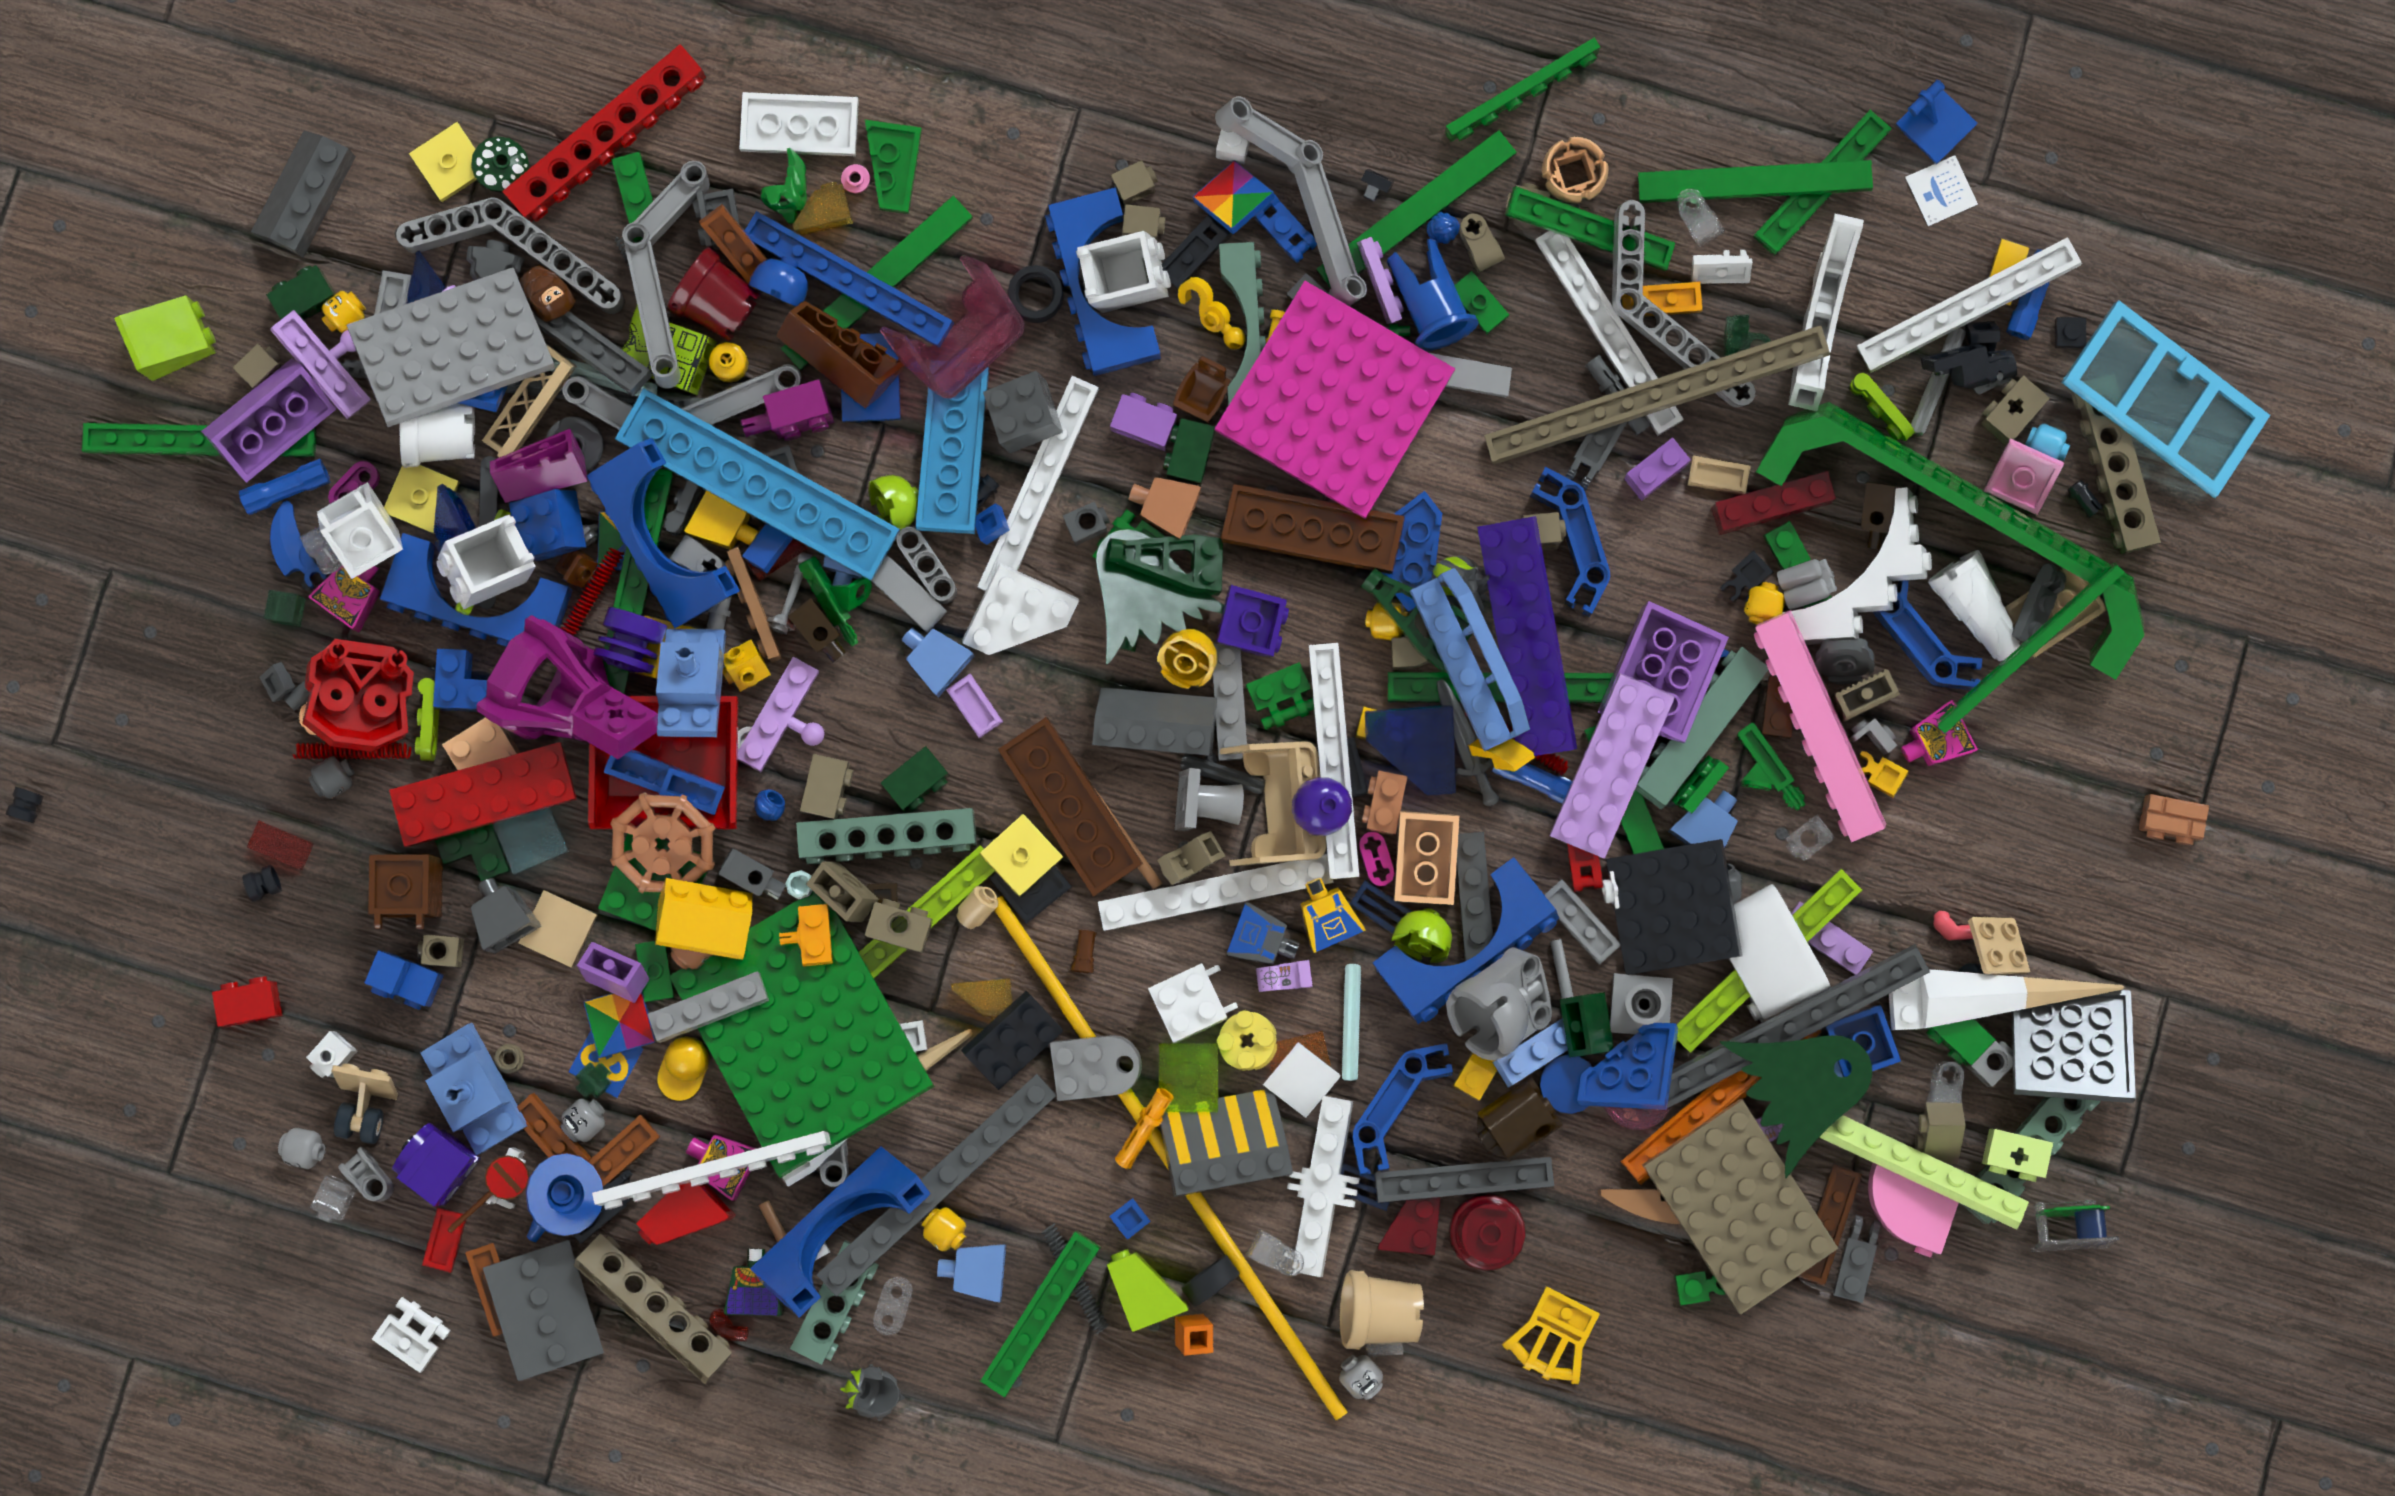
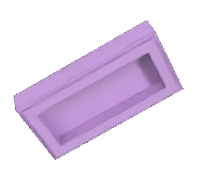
[946,674,1003,738]

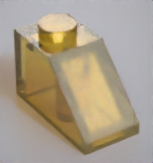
[793,182,853,236]
[951,978,1013,1022]

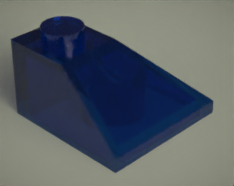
[434,484,477,552]

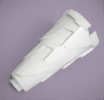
[1928,550,2020,661]

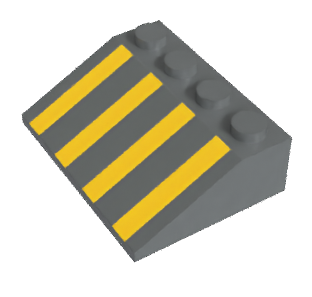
[1160,1089,1293,1197]

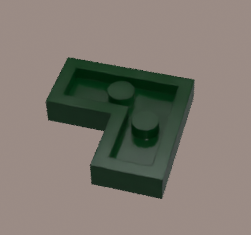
[435,823,511,881]

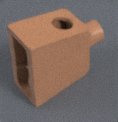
[1128,477,1201,539]

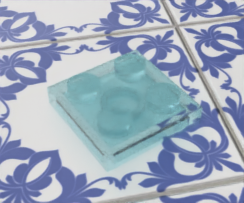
[492,807,569,875]

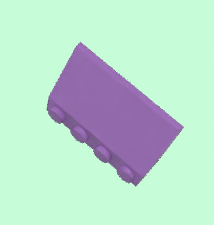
[1597,601,1729,743]

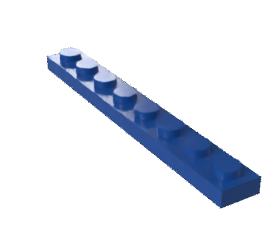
[745,211,954,348]

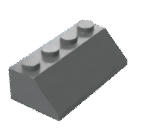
[251,130,356,258]
[1092,688,1217,756]

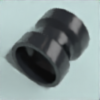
[5,786,44,824]
[242,865,282,902]

